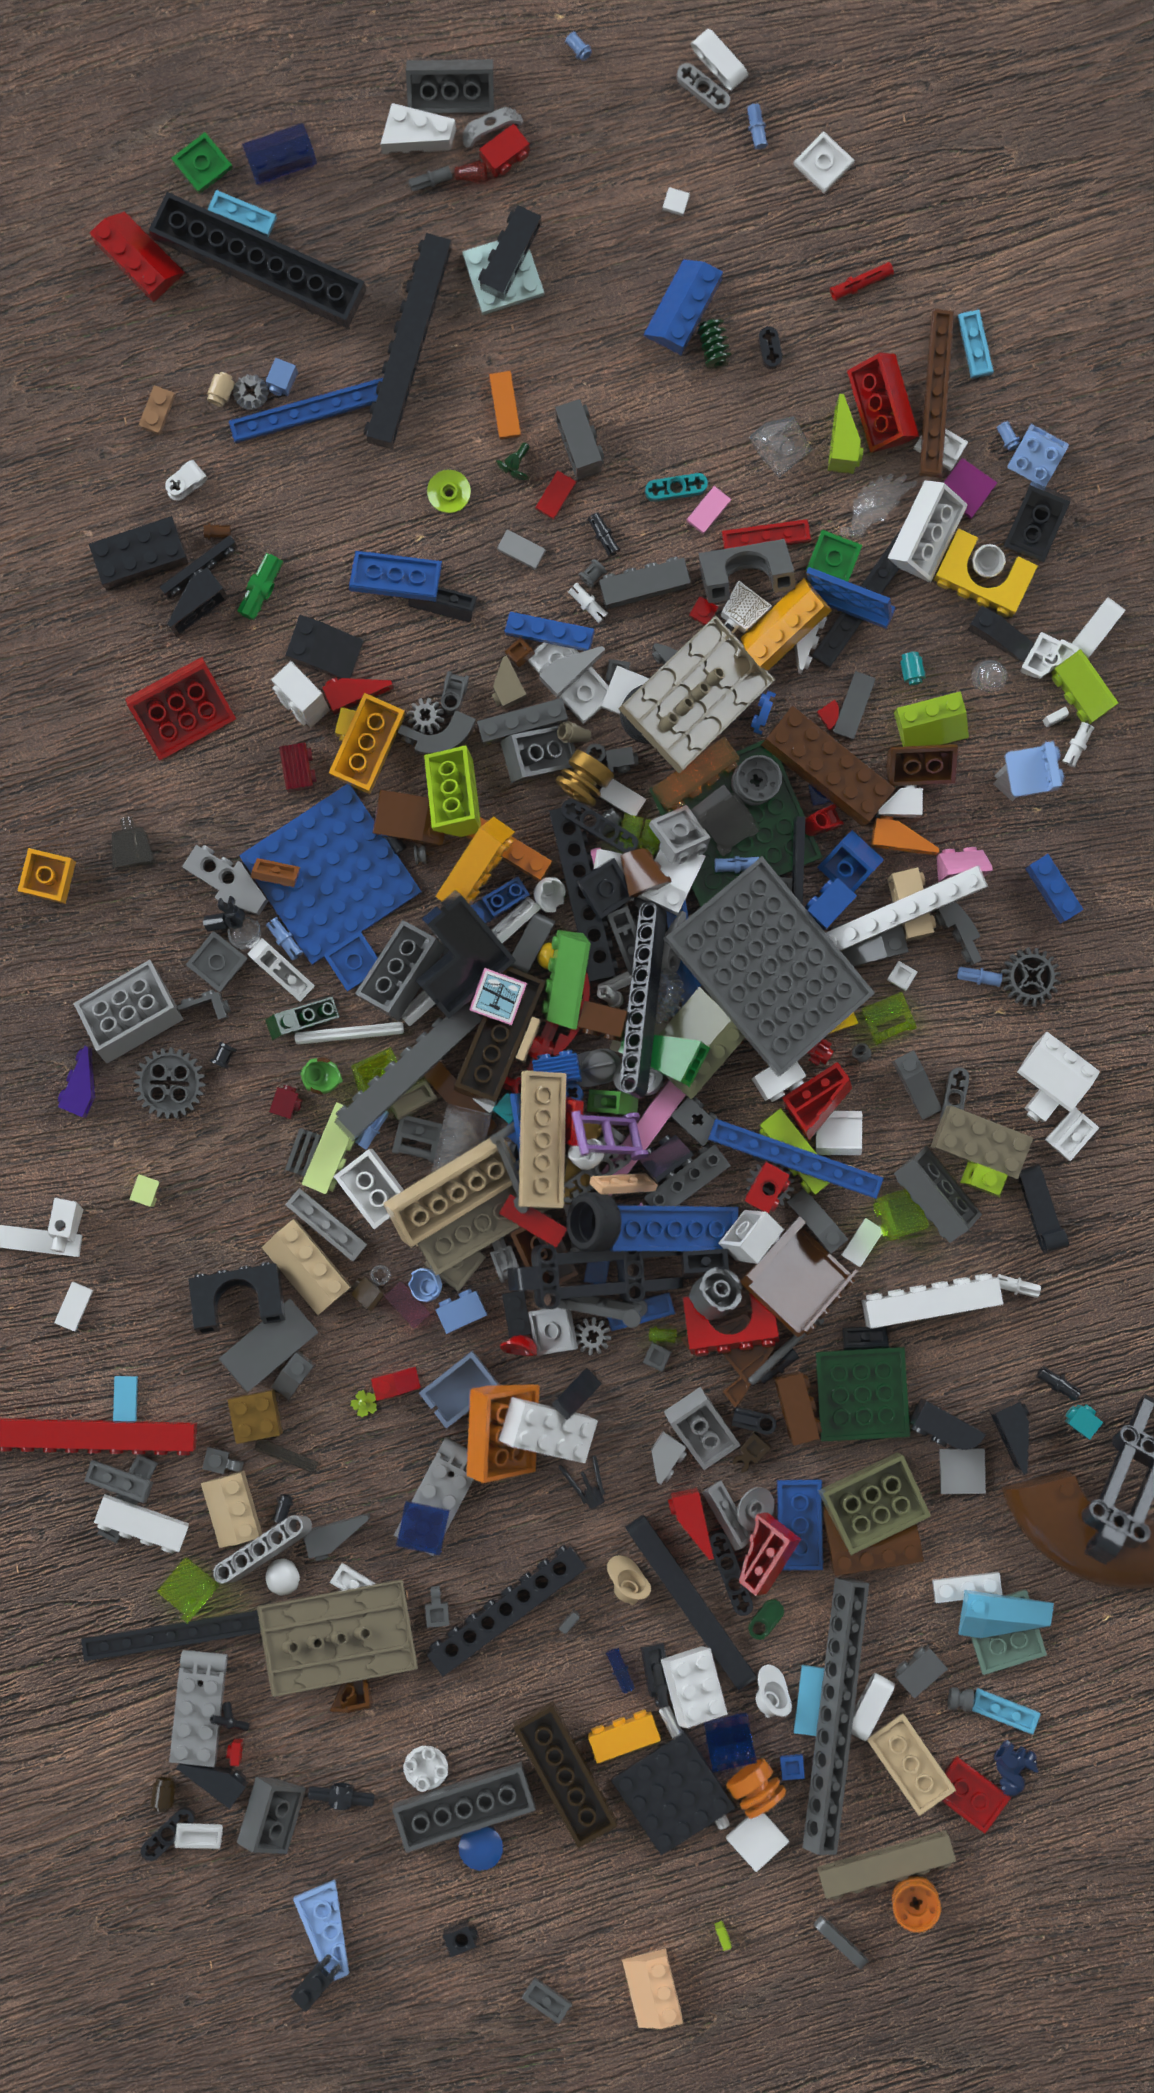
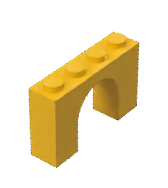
[934,528,1038,617]

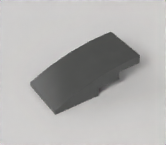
[219,1299,319,1393]

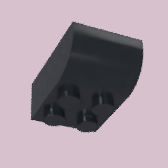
[909,1398,986,1450]

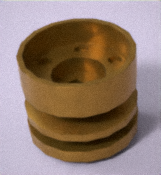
[555,750,614,807]

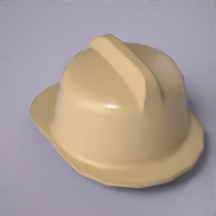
[607,1555,651,1606]

